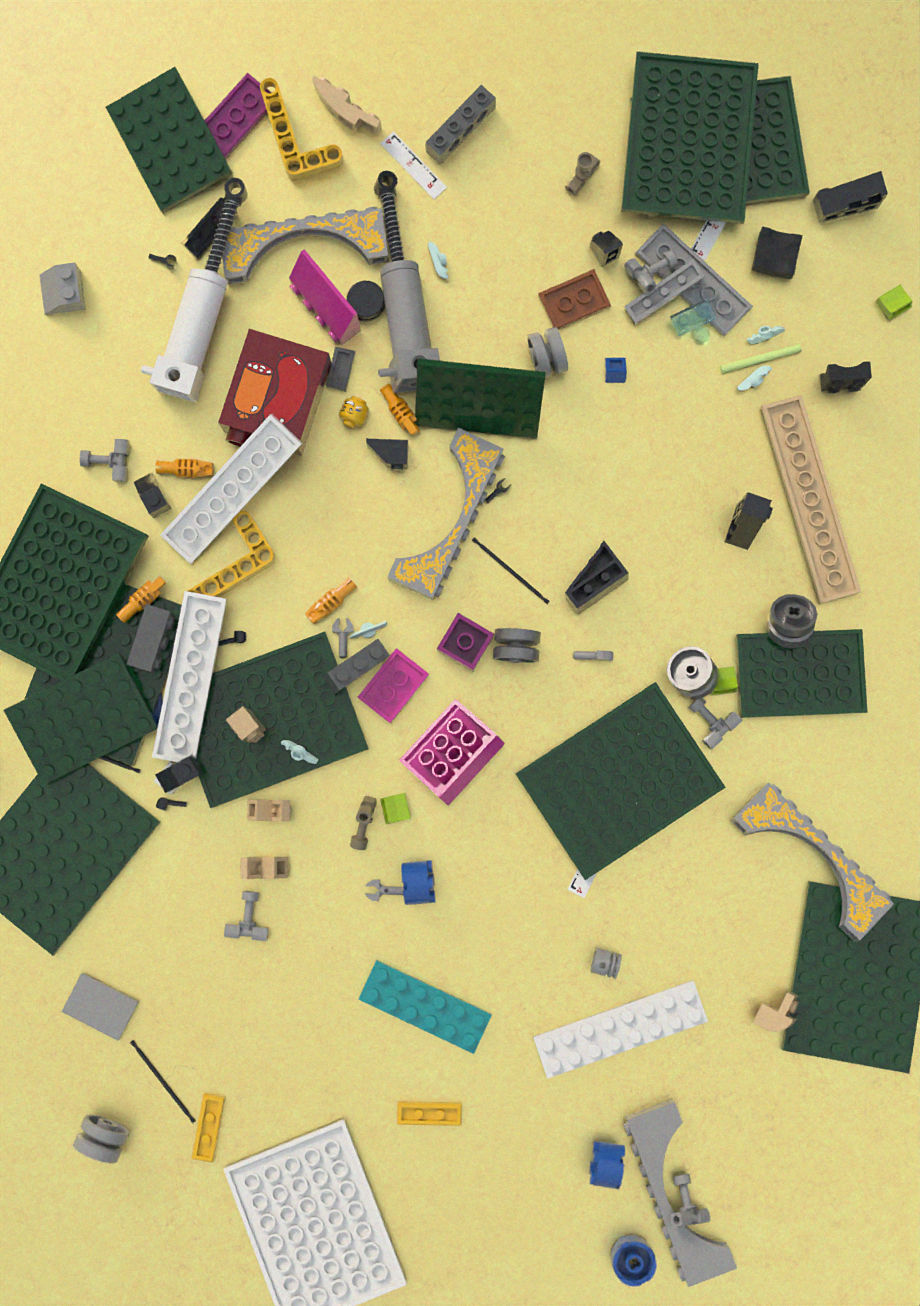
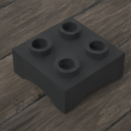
[751,226,803,279]
[820,361,872,393]

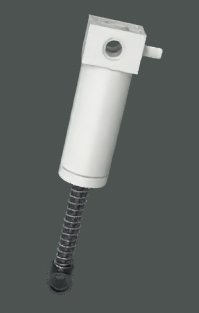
[141,177,248,403]

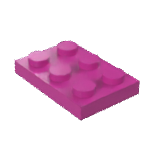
[357,648,429,724]

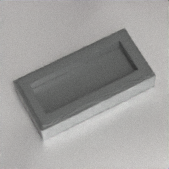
[326,347,356,392]

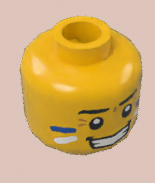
[339,396,369,429]

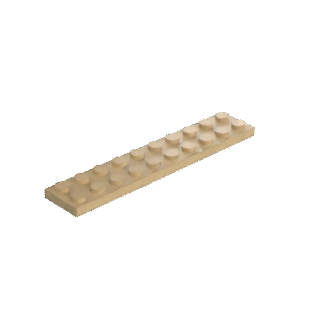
[761,395,861,604]

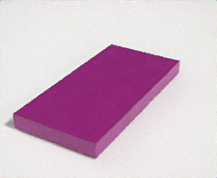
[205,72,272,159]

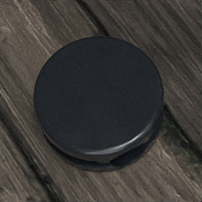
[347,280,385,322]

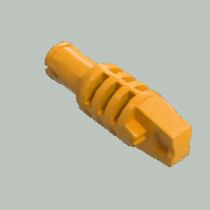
[380,384,420,436]
[155,458,214,478]
[116,576,166,623]
[305,577,357,624]

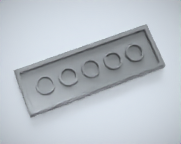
[635,223,753,337]

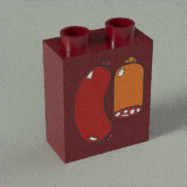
[218,329,331,461]

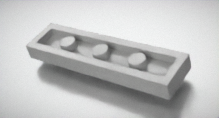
[624,259,705,324]

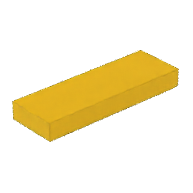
[192,1093,225,1163]
[397,1101,462,1126]

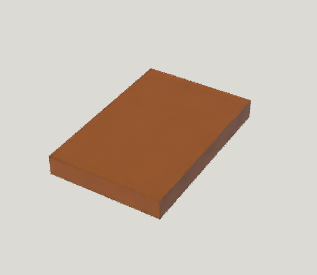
[538,269,611,330]

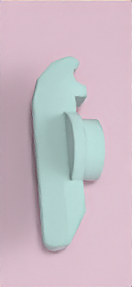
[428,242,449,279]
[747,326,785,344]
[737,366,772,391]
[349,621,387,639]
[281,740,319,764]

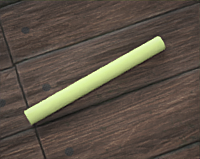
[720,344,801,374]

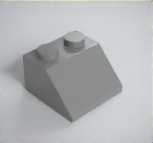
[39,262,86,315]

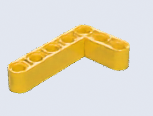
[260,78,343,180]
[183,511,276,597]

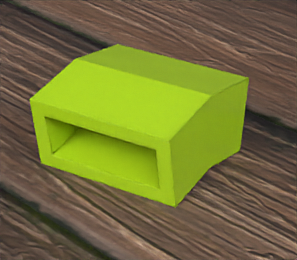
[876,284,913,320]
[710,666,738,695]
[380,793,411,824]

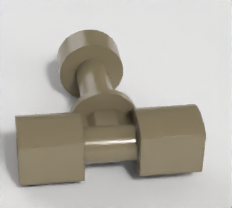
[565,152,600,196]
[350,796,377,850]

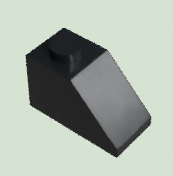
[589,230,623,267]
[366,438,409,472]
[134,472,172,518]
[155,754,203,793]

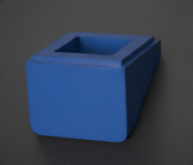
[605,358,627,383]

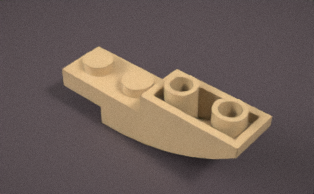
[312,75,382,136]

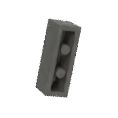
[126,604,175,674]
[323,639,390,694]

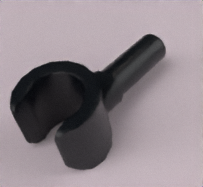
[148,254,177,269]
[485,478,511,503]
[218,631,246,646]
[156,797,187,811]

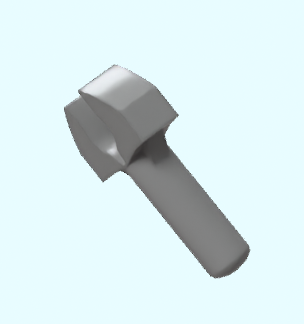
[332,618,354,658]
[573,650,613,661]
[365,879,404,901]

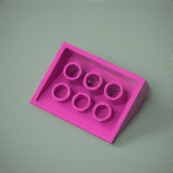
[289,249,361,346]
[399,699,505,806]

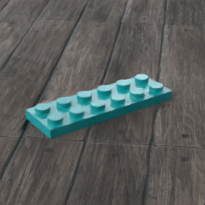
[358,960,492,1054]

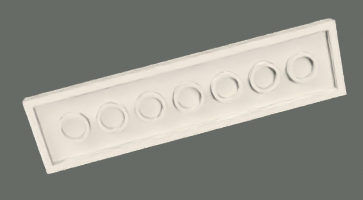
[160,414,303,564]
[152,591,227,762]
[533,980,708,1079]

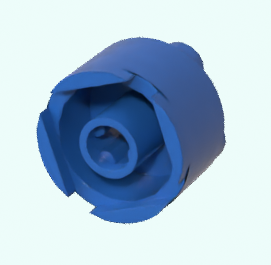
[402,860,436,905]
[589,1141,625,1190]
[611,1235,657,1287]

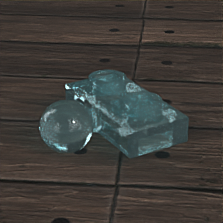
[670,298,717,343]

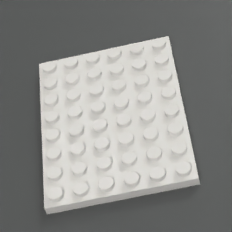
[223,1119,407,1306]

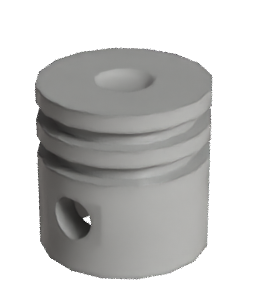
[590,948,622,979]

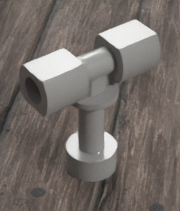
[624,250,678,295]
[79,439,129,482]
[689,698,743,750]
[224,891,268,941]
[670,1174,710,1227]

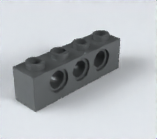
[425,85,496,165]

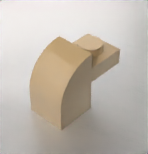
[247,799,291,822]
[240,857,288,879]
[753,992,799,1032]

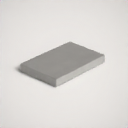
[62,973,139,1041]

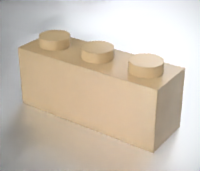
[226,707,266,743]

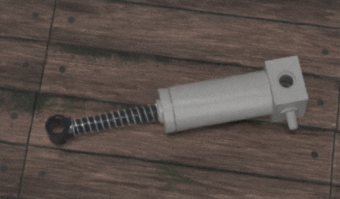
[374,170,440,393]

